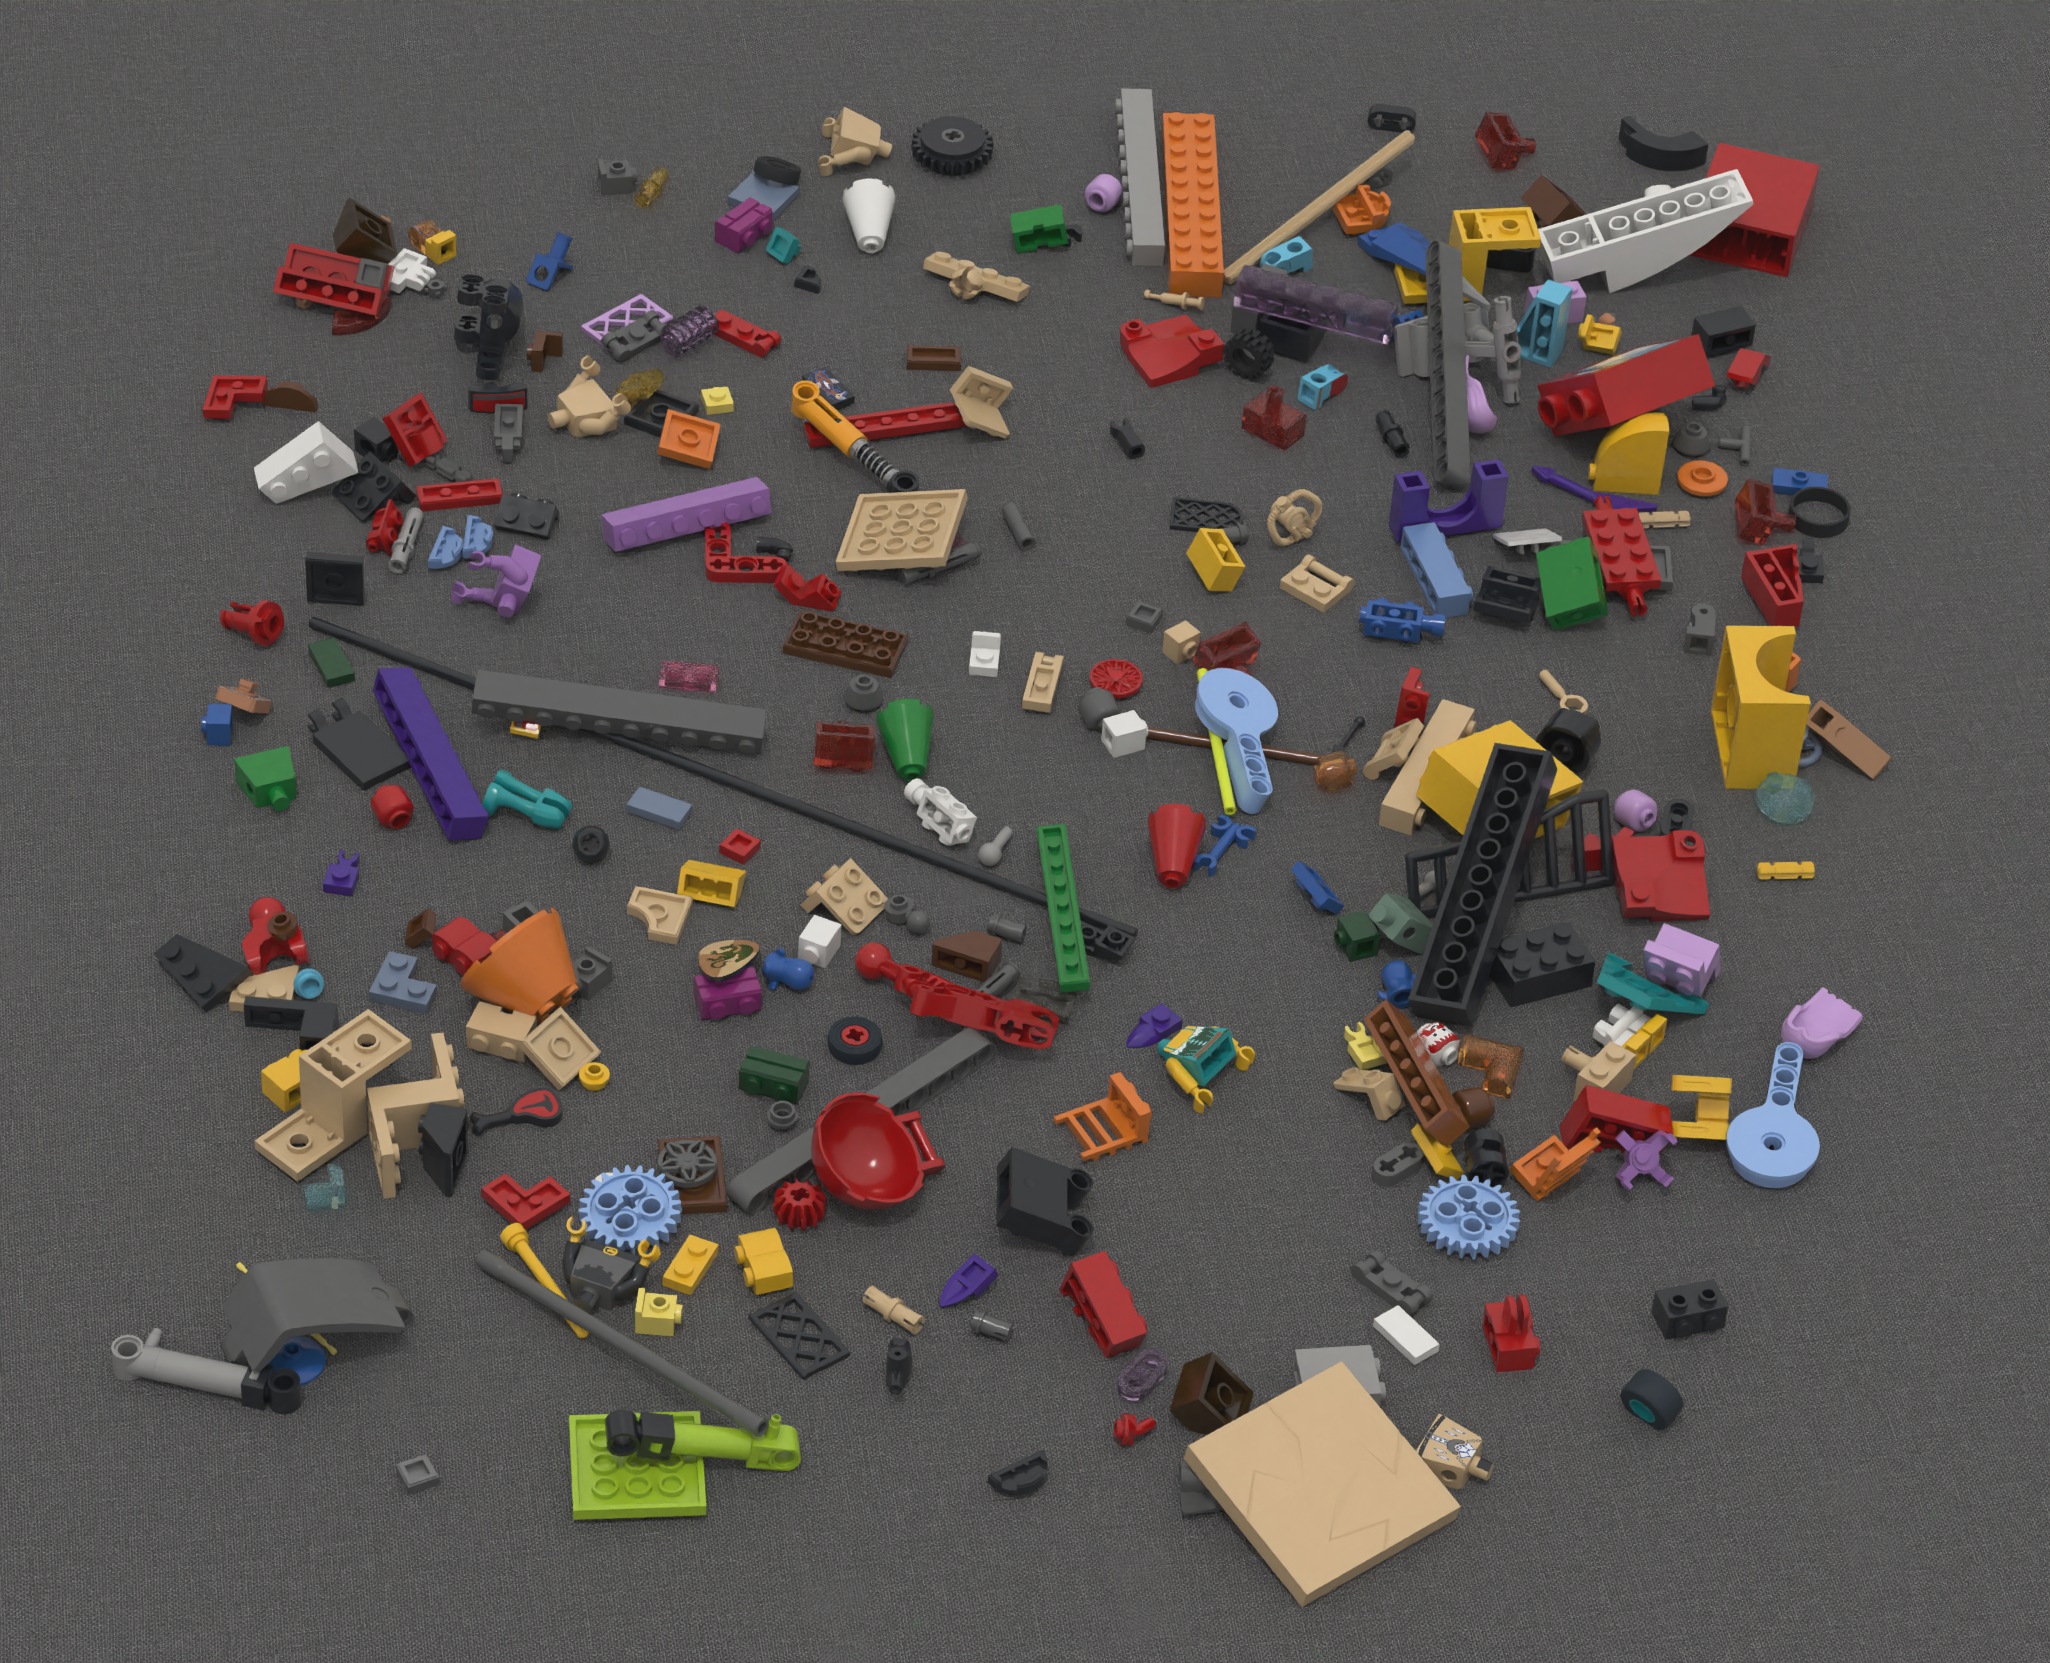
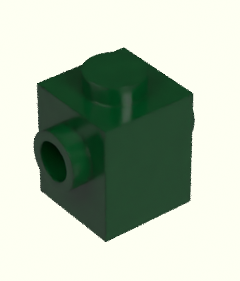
[1334,910,1380,962]

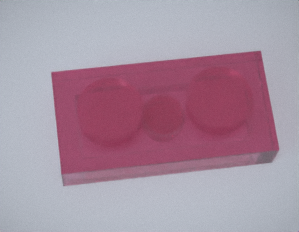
[659,660,719,693]

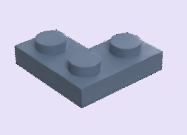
[369,951,437,1014]

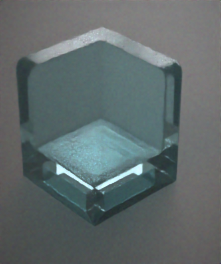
[304,1163,345,1212]

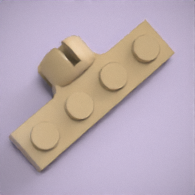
[923,252,1030,302]

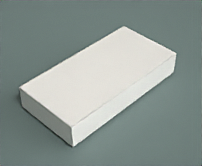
[1373,1305,1440,1365]

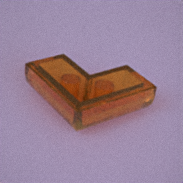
[1458,1034,1524,1099]

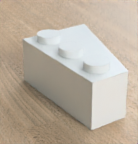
[254,421,359,504]

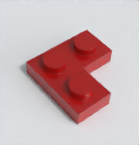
[202,375,269,419]
[481,1173,570,1230]

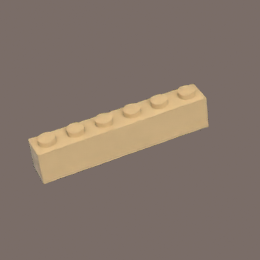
[1379,699,1477,836]

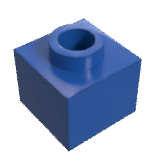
[201,704,233,746]

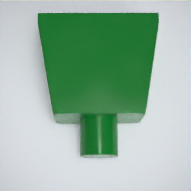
[234,746,296,811]

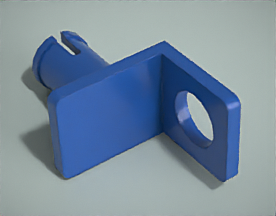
[526,232,574,291]

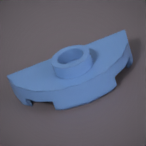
[463,515,493,559]
[428,526,463,569]

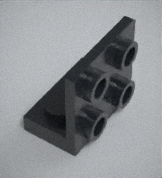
[332,452,416,523]

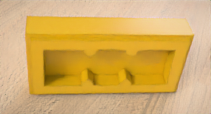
[1411,1123,1464,1180]

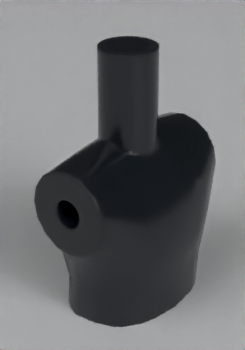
[886,1338,912,1395]

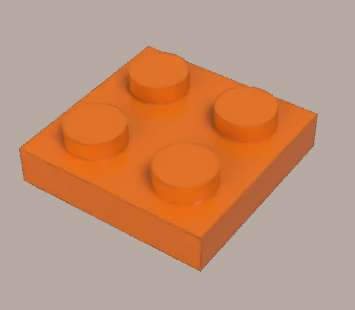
[657,409,721,469]

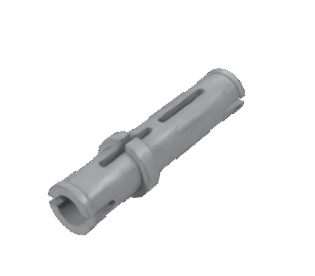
[388,508,424,574]

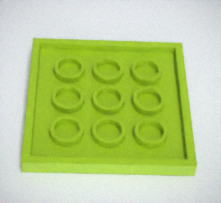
[569,1411,706,1520]

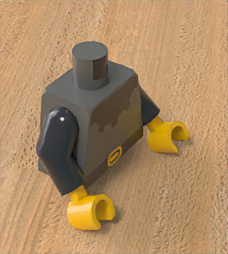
[562,1217,661,1313]

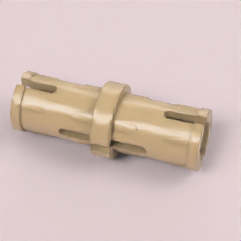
[862,1285,925,1335]

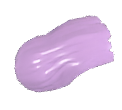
[1466,355,1497,434]
[1781,987,1863,1059]

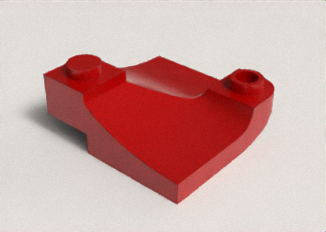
[1120,315,1224,388]
[1612,830,1710,922]

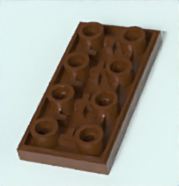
[782,611,908,678]

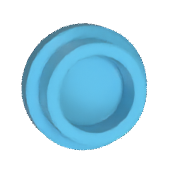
[293,969,324,999]

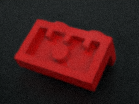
[1393,666,1430,737]

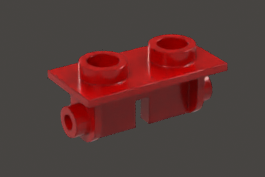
[366,499,403,556]

